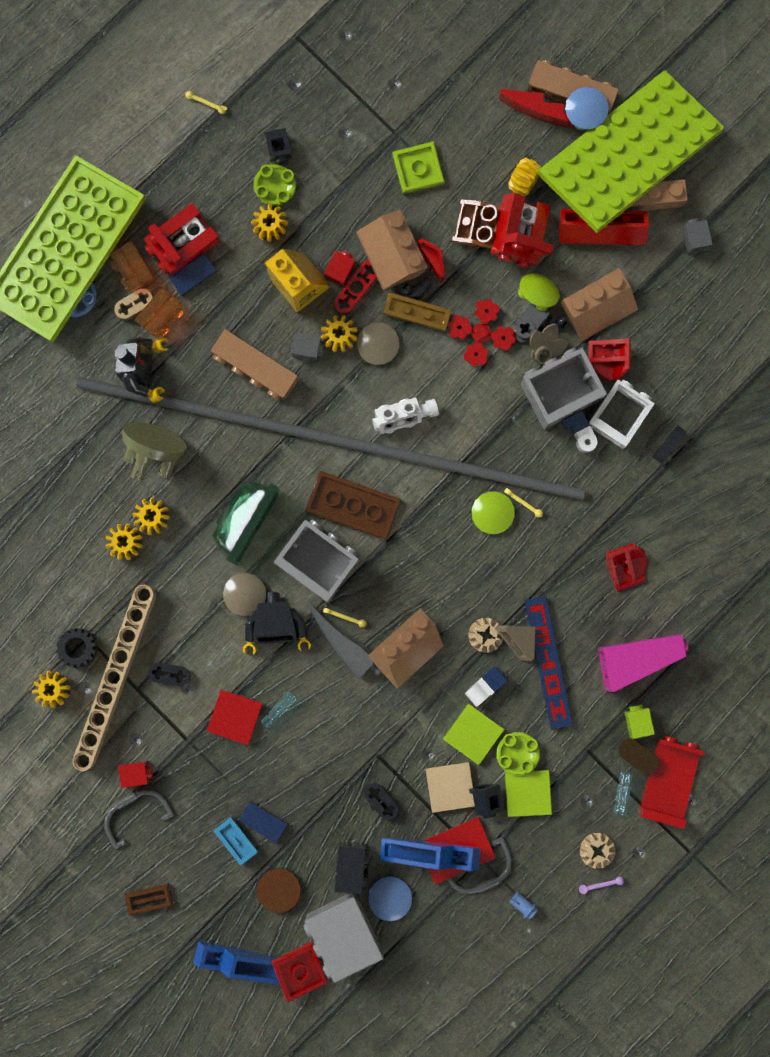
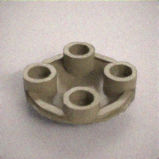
[357,323,400,366]
[223,573,266,616]

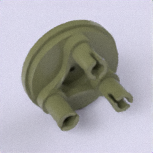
[122,422,187,481]

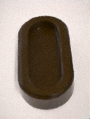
[619,739,659,774]

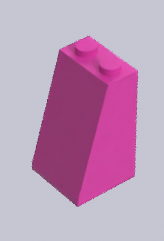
[598,634,688,692]

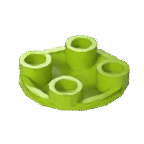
[254,164,296,206]
[518,273,560,311]
[472,491,515,534]
[497,732,540,776]

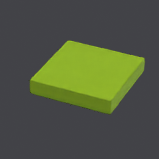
[392,141,445,195]
[443,704,504,765]
[505,770,552,817]

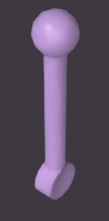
[579,877,624,894]

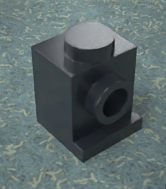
[264,128,292,165]
[469,783,504,819]

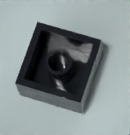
[335,842,370,894]

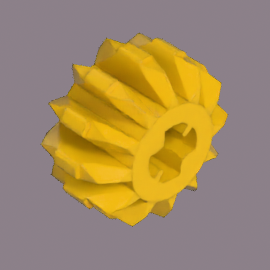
[509,158,541,196]
[251,204,288,242]
[321,315,357,352]
[132,498,170,535]
[105,524,143,560]
[32,671,71,708]

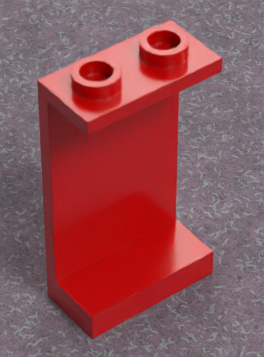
[638,736,704,829]

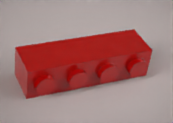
[559,209,649,245]

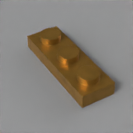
[383,292,451,332]

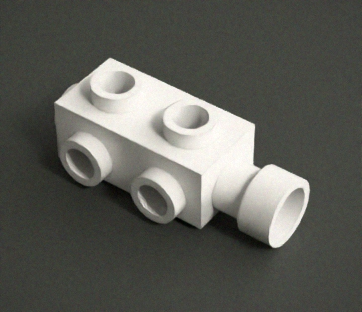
[372,398,439,434]

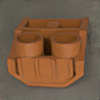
[452,199,501,249]

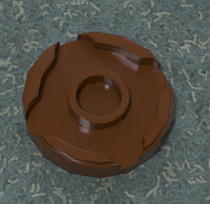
[257,868,301,913]

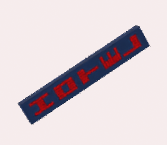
[524,596,573,729]

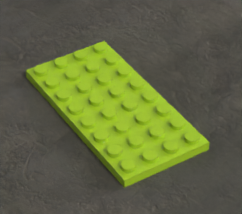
[538,70,724,233]
[0,155,146,343]

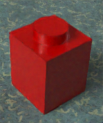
[324,251,356,287]
[118,761,153,788]

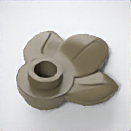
[530,324,569,364]

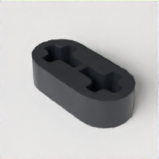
[652,425,686,464]
[149,663,191,686]
[364,783,398,820]

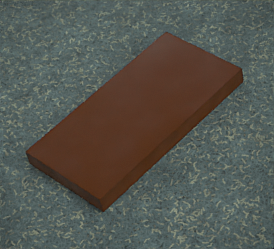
[305,470,401,540]

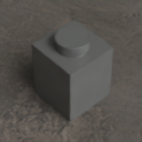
[682,218,713,254]
[291,332,324,361]

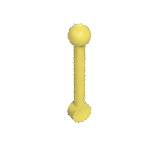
[186,91,227,114]
[504,488,543,518]
[323,608,367,628]

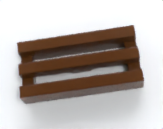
[124,883,173,916]

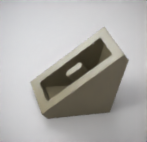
[495,626,535,661]

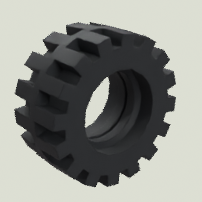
[56,628,98,668]

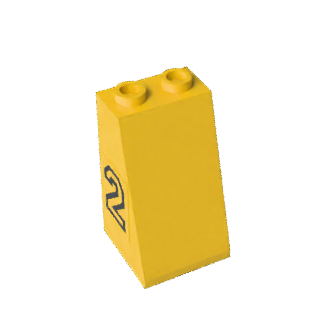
[265,249,331,313]

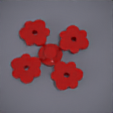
[447,299,516,367]

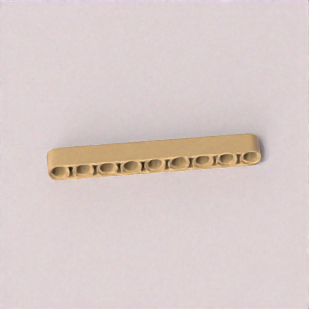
[73,585,156,771]

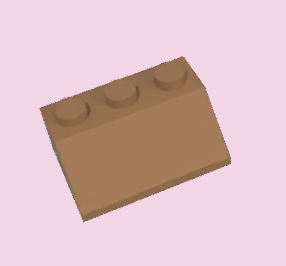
[356,209,428,290]
[561,268,638,342]
[368,608,443,688]

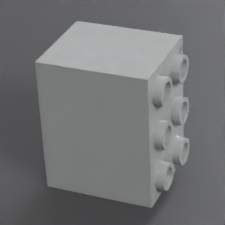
[520,347,607,430]
[274,520,359,603]
[303,893,383,983]

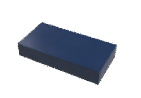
[169,253,217,296]
[239,801,287,844]

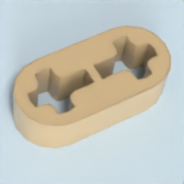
[114,289,154,321]

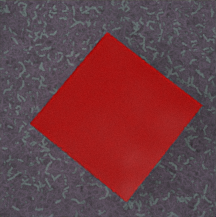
[207,689,263,745]
[271,942,328,1003]

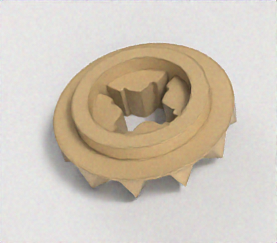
[468,618,503,653]
[580,833,615,869]

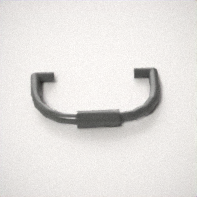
[104,790,174,849]
[447,837,512,894]

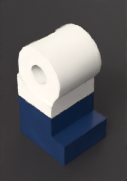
[561,411,597,453]
[465,666,507,707]

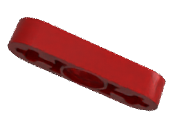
[334,260,377,315]

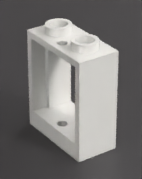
[589,380,655,449]

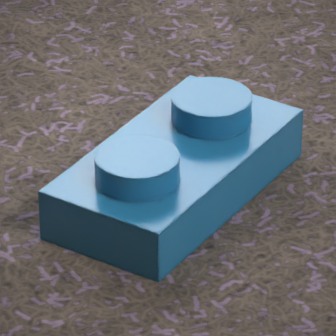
[213,816,258,866]

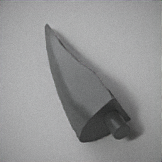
[309,604,382,679]

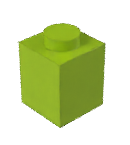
[625,704,655,739]

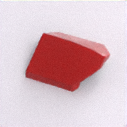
[418,239,445,283]
[588,339,631,381]
[606,543,648,591]

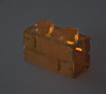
[109,241,156,292]
[134,287,184,339]

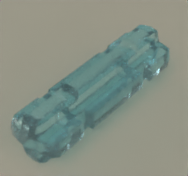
[261,691,297,729]
[614,772,632,816]

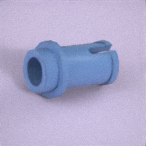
[509,891,538,919]

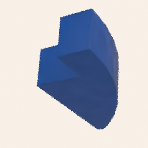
[380,838,481,871]
[193,941,280,985]

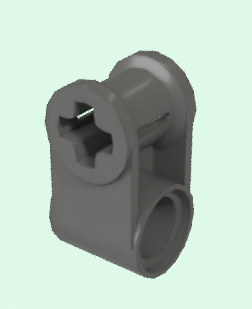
[514,303,551,343]

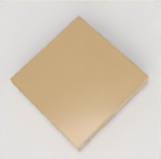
[425,762,475,813]

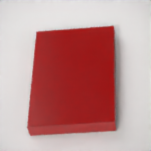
[422,817,496,884]

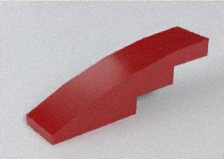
[499,89,576,129]

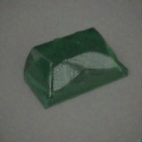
[213,482,281,566]

